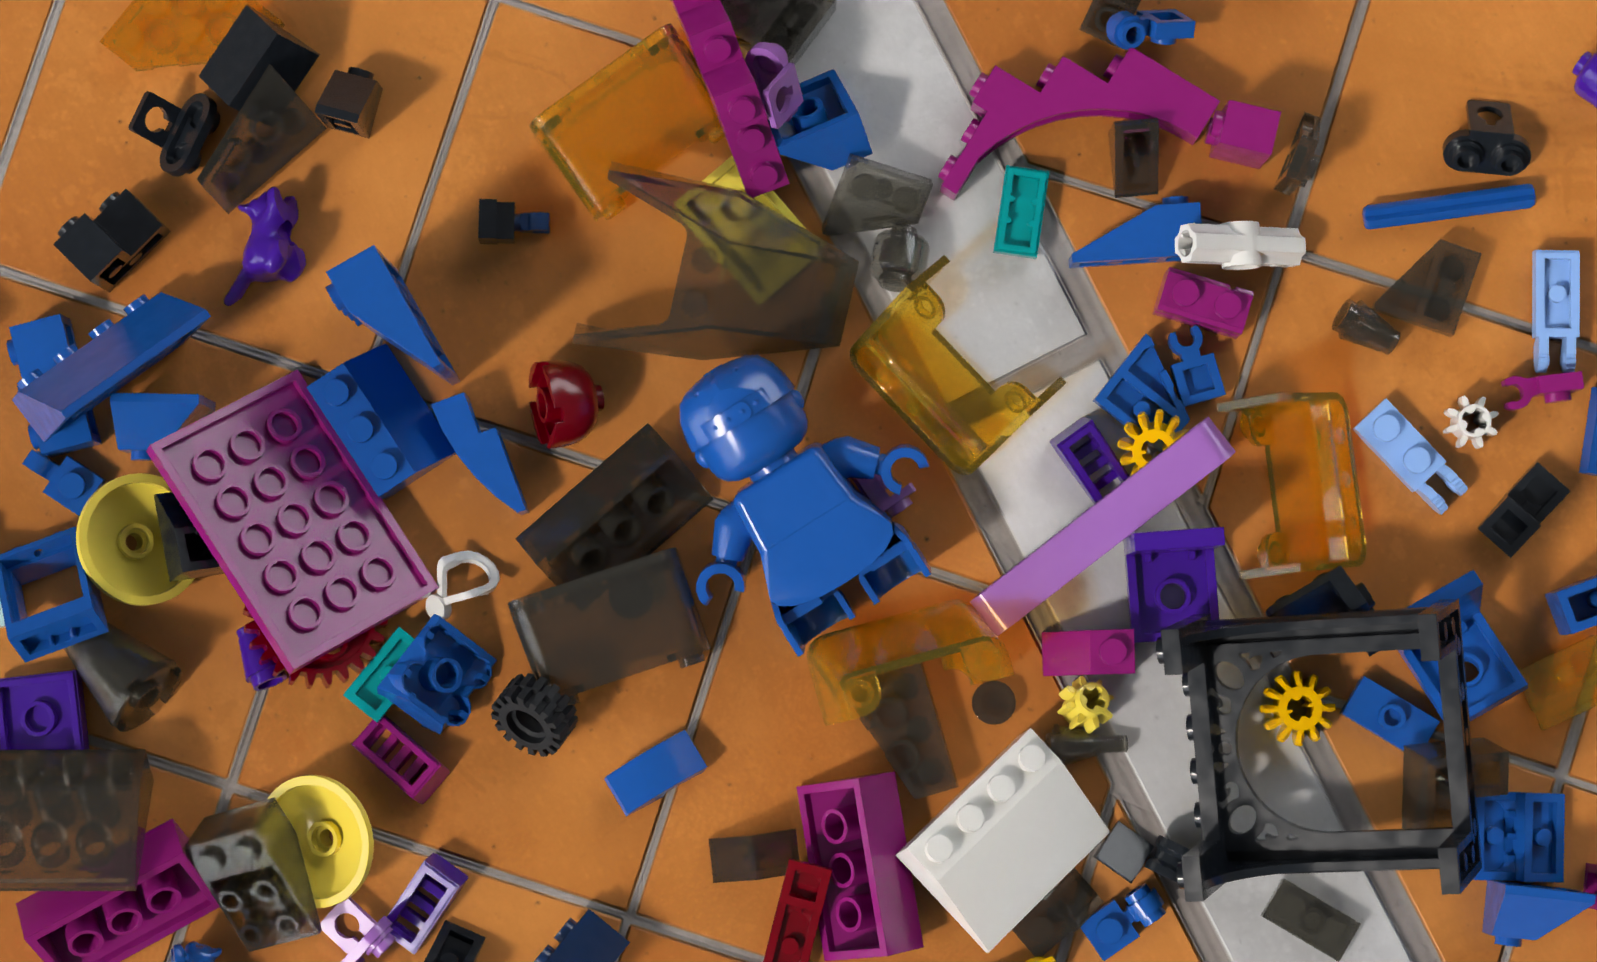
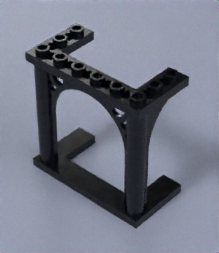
[1156,598,1482,902]

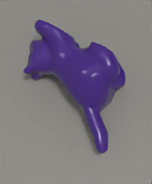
[224,187,306,306]

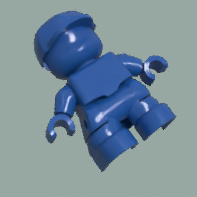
[679,355,931,657]

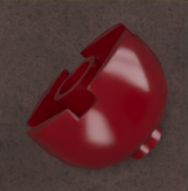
[529,360,604,449]

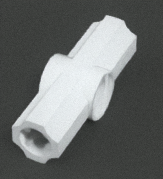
[1175,221,1306,270]

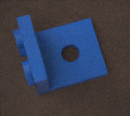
[1398,570,1528,721]

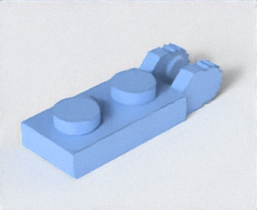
[1532,250,1580,373]
[1353,398,1468,515]

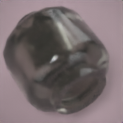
[870,224,930,293]

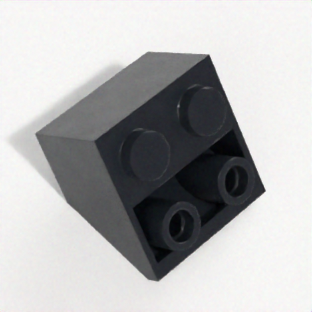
[154,492,225,582]

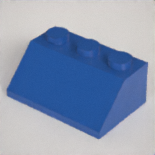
[306,343,456,500]

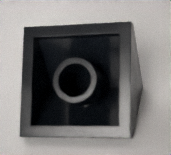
[199,4,320,126]

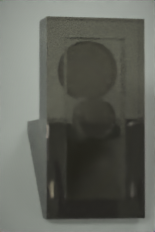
[1012,868,1104,957]

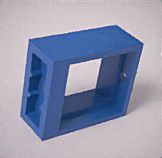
[0,527,109,663]

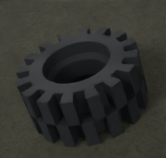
[491,673,578,757]

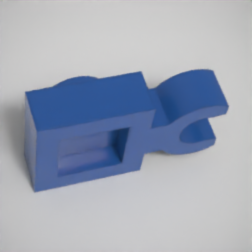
[1168,326,1226,407]

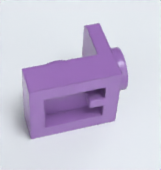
[851,475,916,518]

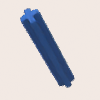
[1362,184,1536,230]

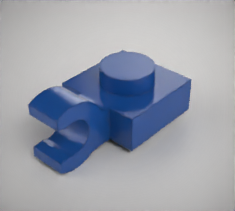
[22,449,106,516]

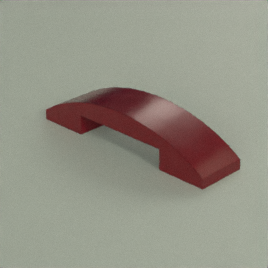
[763,858,832,962]

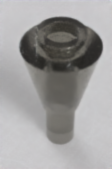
[1045,724,1128,766]

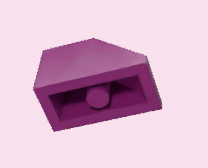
[1041,629,1135,676]

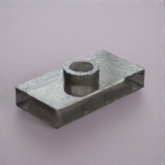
[1260,878,1361,962]

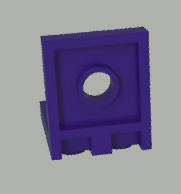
[1123,527,1225,643]

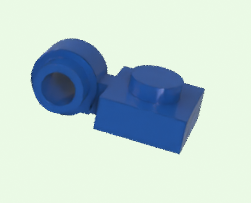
[1106,9,1196,50]
[1077,883,1166,961]

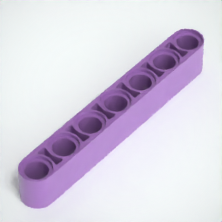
[970,417,1236,636]

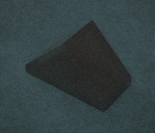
[1108,118,1159,198]
[709,828,799,883]

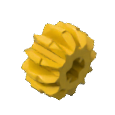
[1117,409,1189,476]
[1259,671,1336,746]

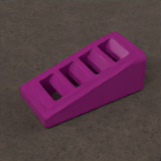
[351,715,450,804]

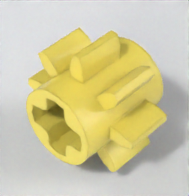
[1057,676,1114,734]

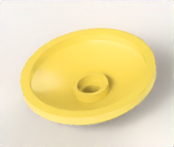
[76,473,195,606]
[257,775,374,908]

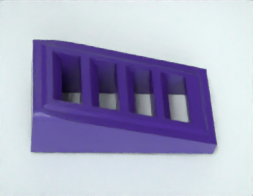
[1050,417,1130,504]
[387,853,469,955]

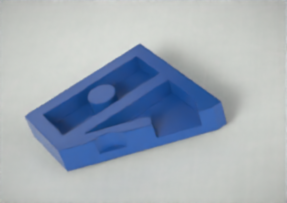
[1093,334,1190,452]

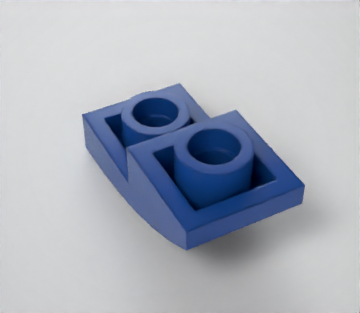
[604,730,707,817]

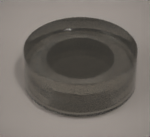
[971,681,1016,725]

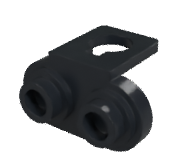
[129,91,220,177]
[1442,100,1531,176]

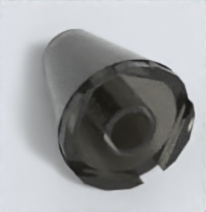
[64,622,182,732]

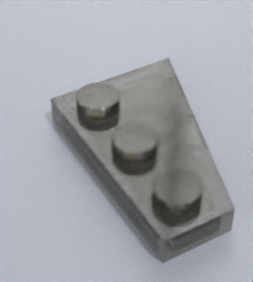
[197,64,327,214]
[836,659,959,800]

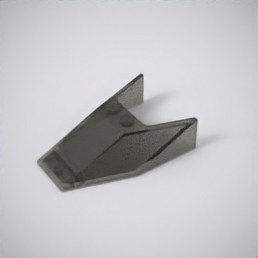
[572,161,859,360]

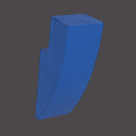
[431,392,529,515]

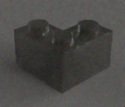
[1402,737,1509,829]

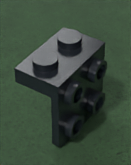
[1265,565,1379,657]

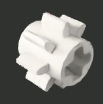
[1442,395,1499,449]

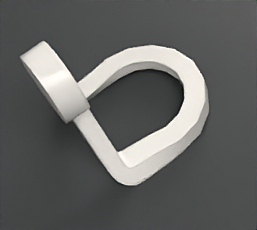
[426,550,500,620]

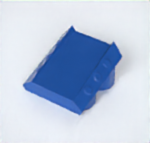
[377,614,497,734]

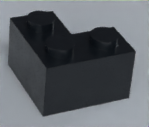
[53,189,171,293]

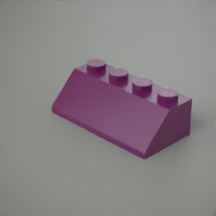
[796,771,924,961]
[16,818,224,962]

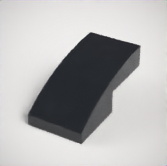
[1477,460,1571,558]

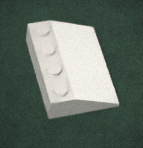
[896,728,1110,953]

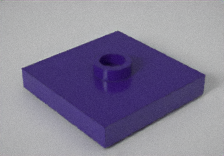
[0,669,91,767]

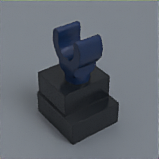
[478,199,550,245]

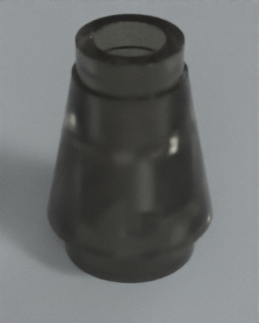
[1332,299,1401,355]

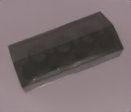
[515,423,714,614]

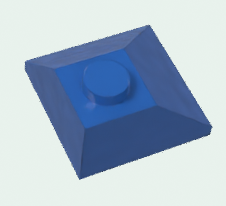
[767,69,873,171]
[110,393,216,461]
[1482,880,1596,947]

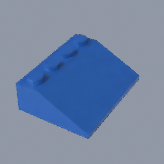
[326,245,461,386]
[12,292,211,442]

